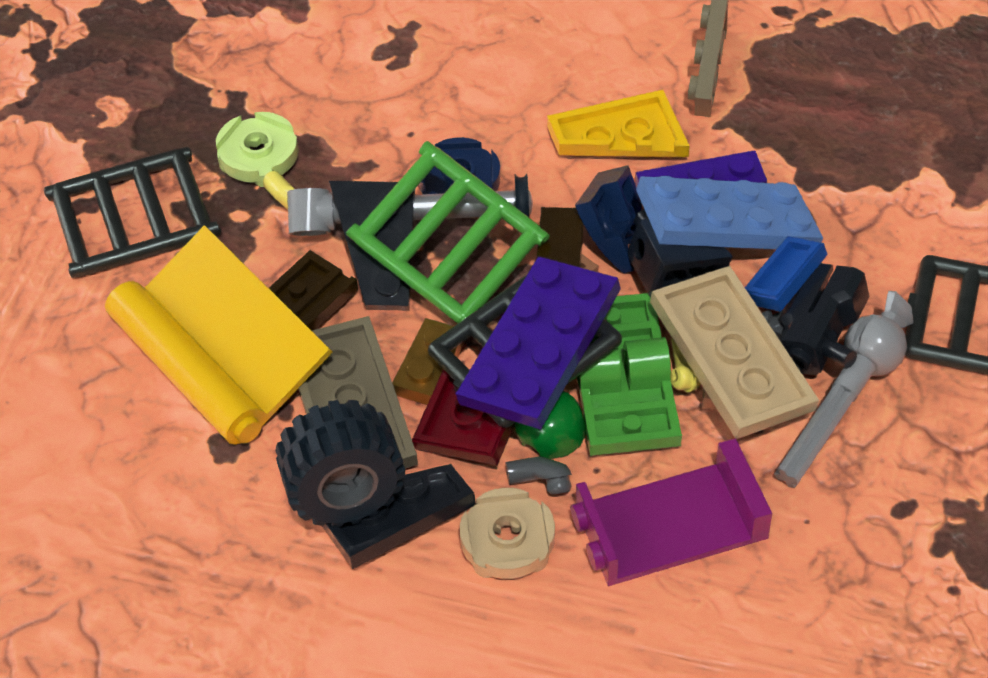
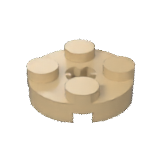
[460,488,555,579]

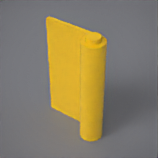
[105,225,333,445]

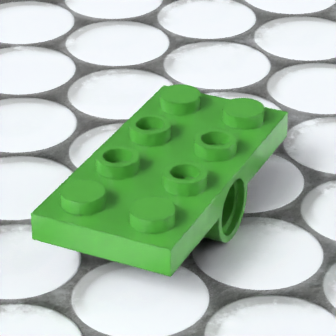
[577,293,682,456]

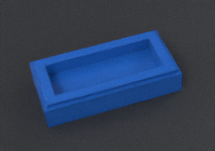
[745,236,828,312]

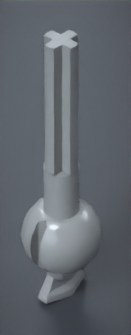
[774,291,913,488]

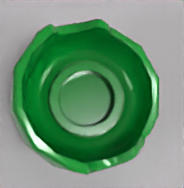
[514,391,586,459]

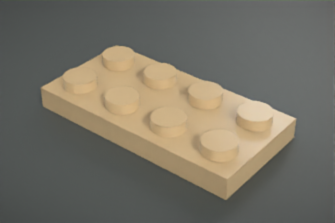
[650,266,819,439]

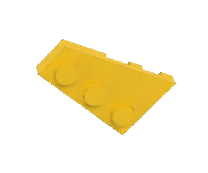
[547,90,690,157]

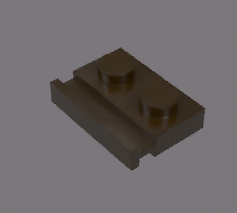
[269,250,358,330]

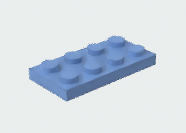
[636,176,823,249]

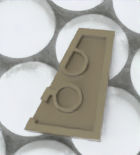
[688,0,729,117]

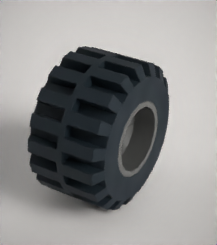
[275,400,405,527]

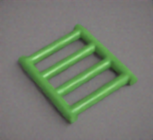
[346,141,550,324]

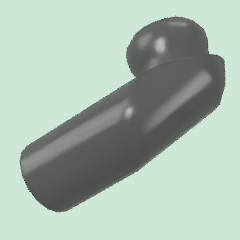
[505,456,572,494]

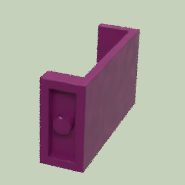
[570,438,772,586]

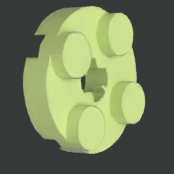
[216,112,299,187]

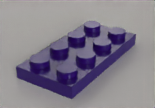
[456,256,621,430]

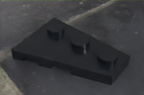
[329,181,415,311]
[322,464,476,569]

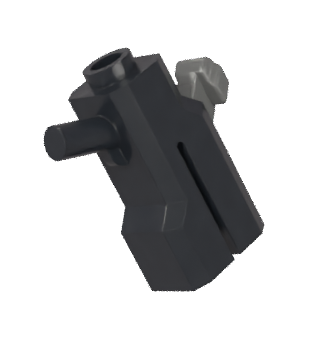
[762,263,870,375]

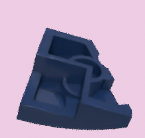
[575,165,642,273]

